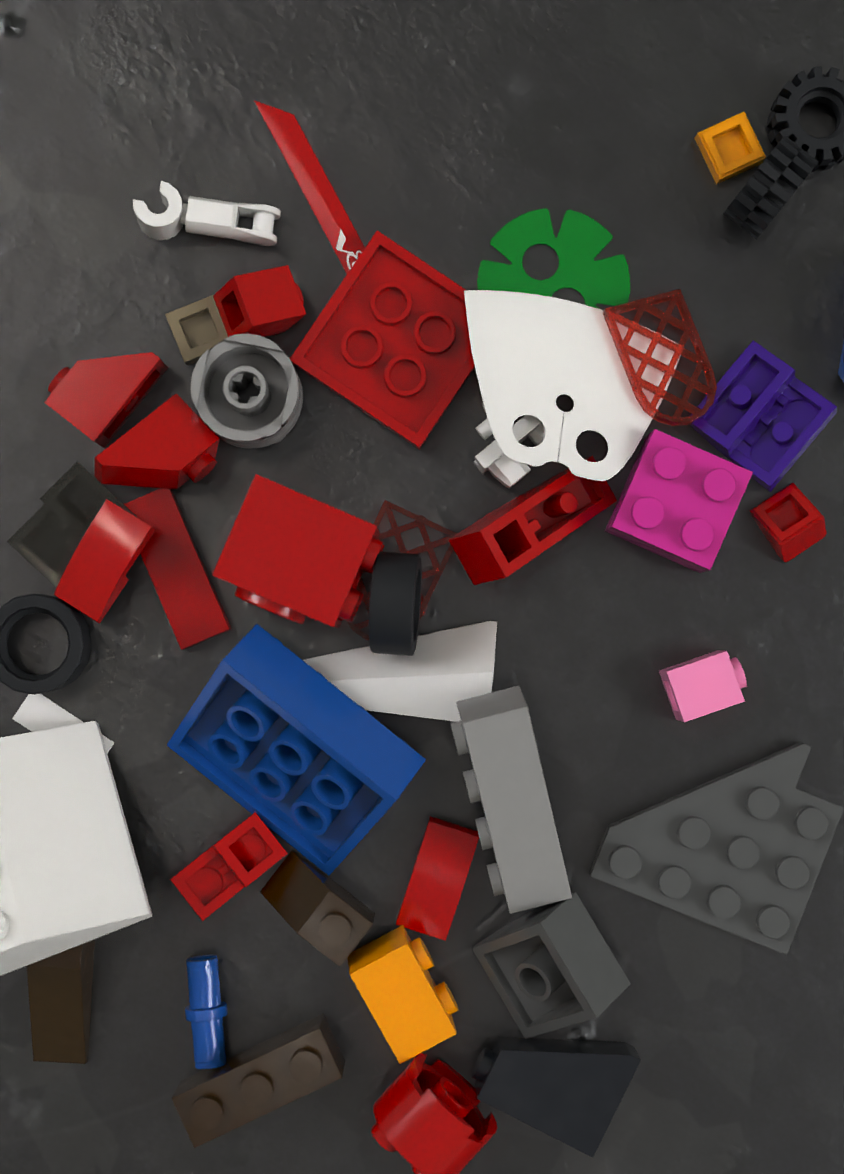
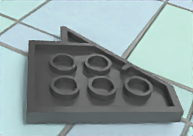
[588,742,844,955]

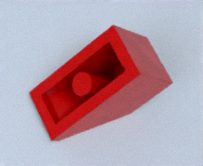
[44,352,169,448]
[95,393,220,489]

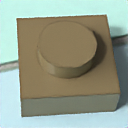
[165,295,228,366]

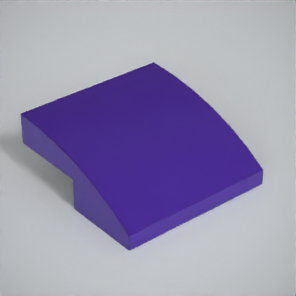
[687,340,837,492]

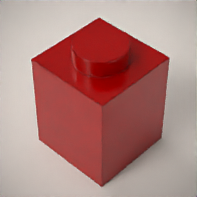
[213,265,306,337]

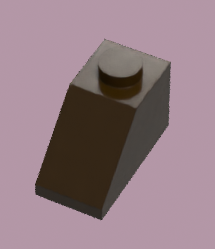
[260,849,375,967]

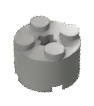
[191,334,303,449]

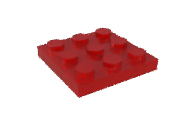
[290,230,475,450]

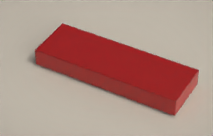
[120,488,231,650]

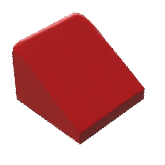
[750,482,827,563]

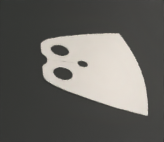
[464,290,683,481]

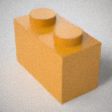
[347,925,459,1064]

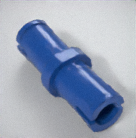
[185,954,228,1069]

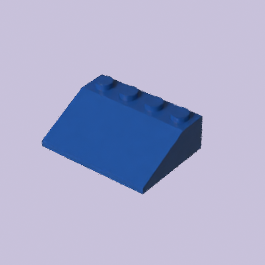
[167,624,426,876]

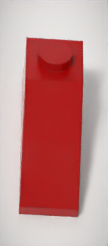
[449,455,617,585]

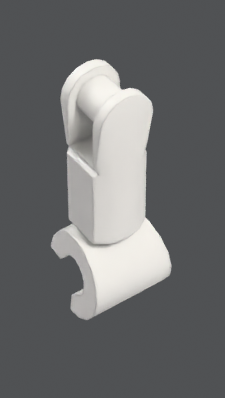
[133,181,281,246]

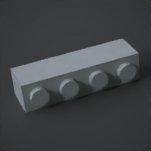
[450,686,572,914]

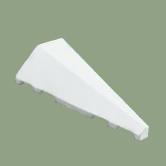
[303,621,497,722]

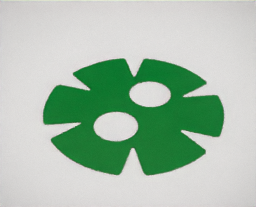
[477,208,630,309]

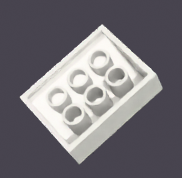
[0,720,152,976]

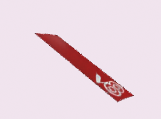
[254,100,365,274]

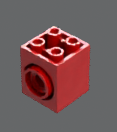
[212,474,385,628]

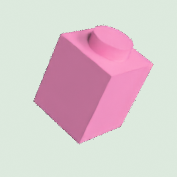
[659,650,747,722]

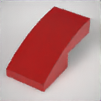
[54,499,155,624]
[169,812,288,921]
[395,816,479,941]

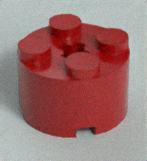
[371,1053,497,1174]

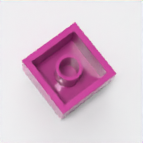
[605,429,753,573]

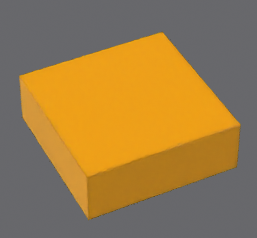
[694,112,766,184]

